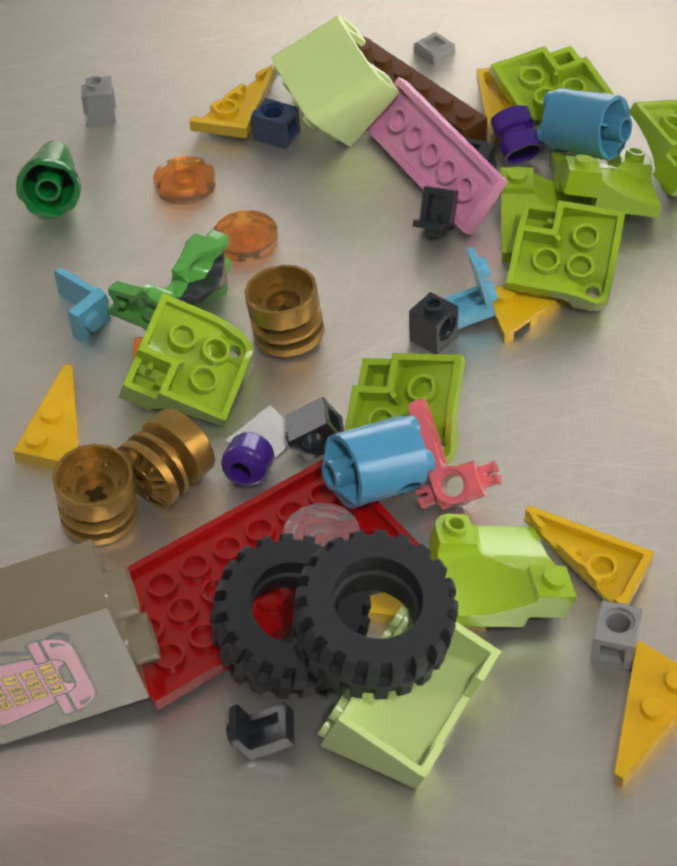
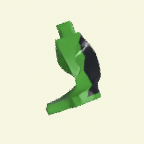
[107,230,232,331]

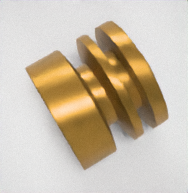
[244,264,325,357]
[116,408,215,509]
[52,443,138,546]

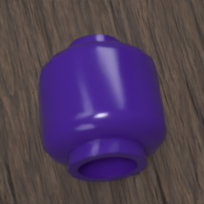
[221,432,275,487]

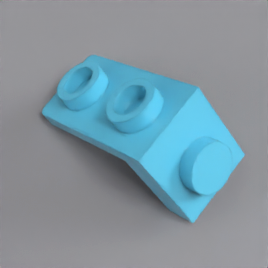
[445,247,498,329]
[54,268,111,342]

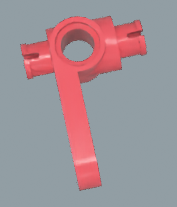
[409,398,502,510]

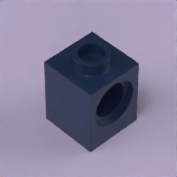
[250,98,301,149]

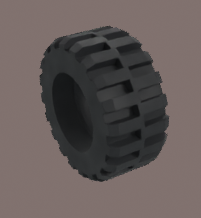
[292,529,459,700]
[210,533,371,698]

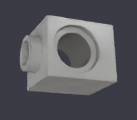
[590,600,642,671]

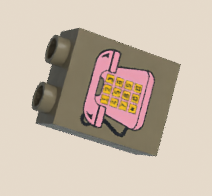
[0,539,161,745]

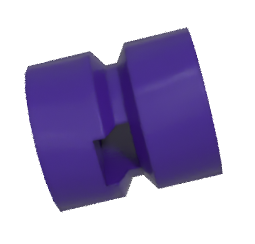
[490,105,543,165]

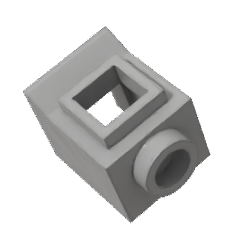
[81,76,116,126]

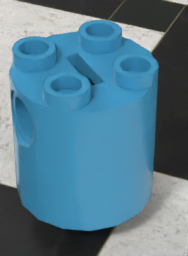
[537,88,632,160]
[322,415,435,509]

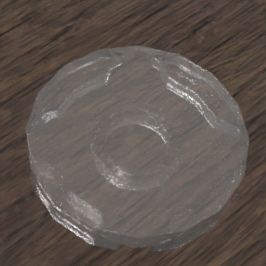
[283,503,360,547]

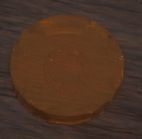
[153,156,217,205]
[213,210,278,262]

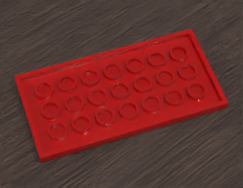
[127,459,419,711]

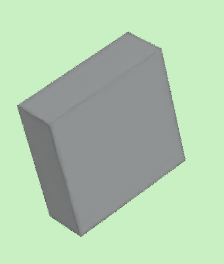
[414,32,455,65]

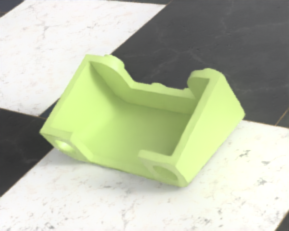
[271,15,400,147]
[317,605,501,789]

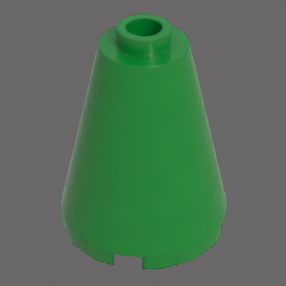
[16,141,81,218]

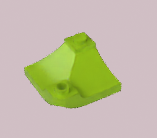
[490,46,614,130]
[630,100,677,197]
[549,147,661,218]
[500,167,592,263]
[505,200,626,311]
[118,293,253,427]
[344,353,466,464]
[429,514,577,627]

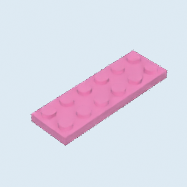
[367,77,508,236]

